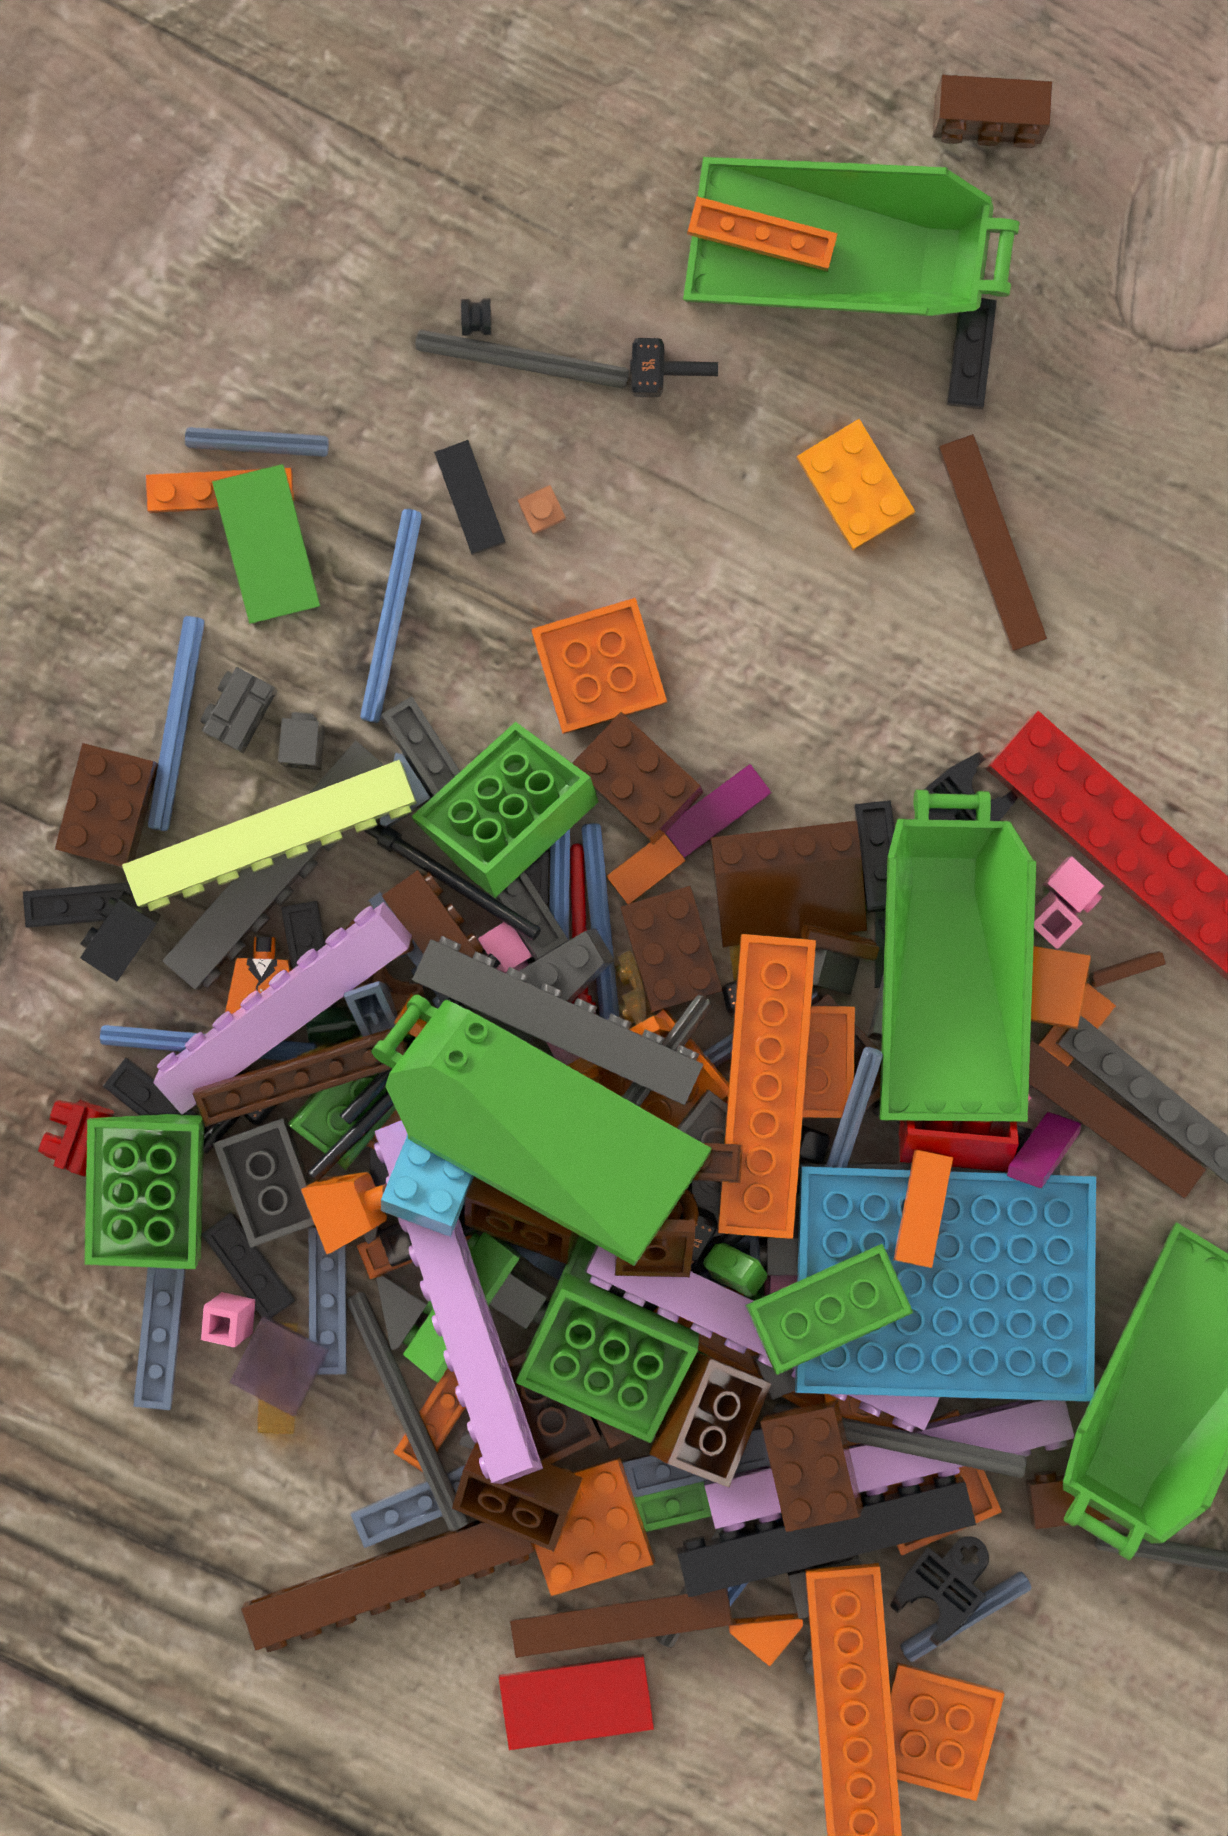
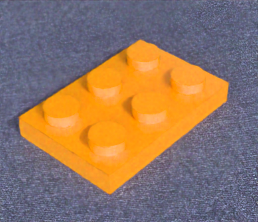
[796,419,916,551]

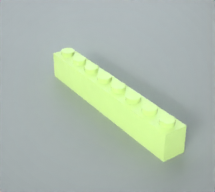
[122,760,417,911]

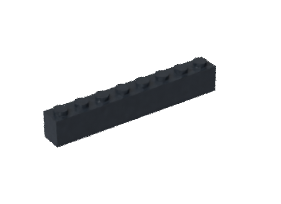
[677,1475,976,1598]

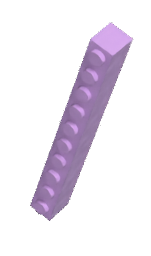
[374,1121,543,1484]
[585,1245,940,1432]
[704,1399,1075,1532]

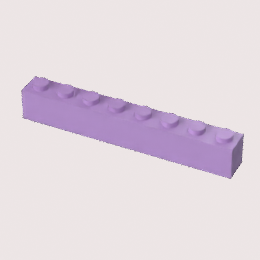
[153,902,412,1115]

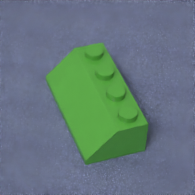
[402,1232,521,1383]

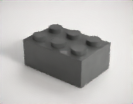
[213,1117,315,1248]

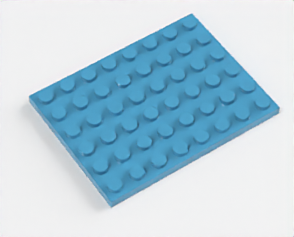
[795,1166,1096,1401]

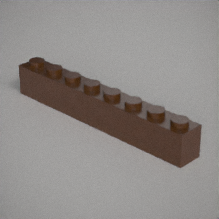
[241,1520,535,1652]

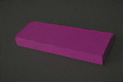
[665,764,772,858]
[1007,1111,1082,1188]

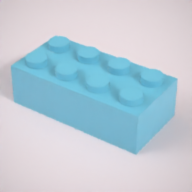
[381,1134,474,1237]

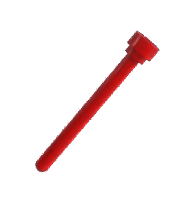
[570,843,596,1014]

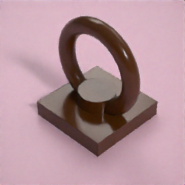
[615,1189,699,1278]

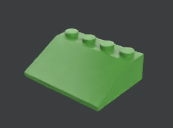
[412,722,599,898]
[85,1114,204,1269]
[515,1272,699,1443]

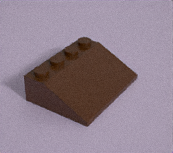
[710,820,867,948]

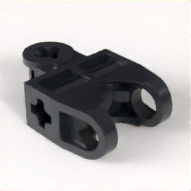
[923,752,1018,821]
[890,1536,989,1646]

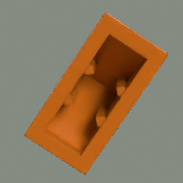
[728,1613,803,1667]

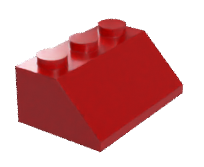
[899,1120,1019,1172]

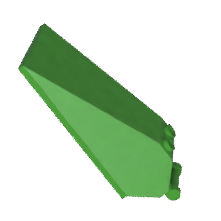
[683,157,1020,316]
[879,790,1036,1122]
[372,994,712,1266]
[1063,1222,1228,1561]

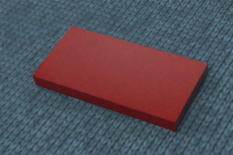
[499,1654,654,1750]

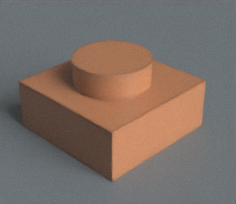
[517,485,566,535]

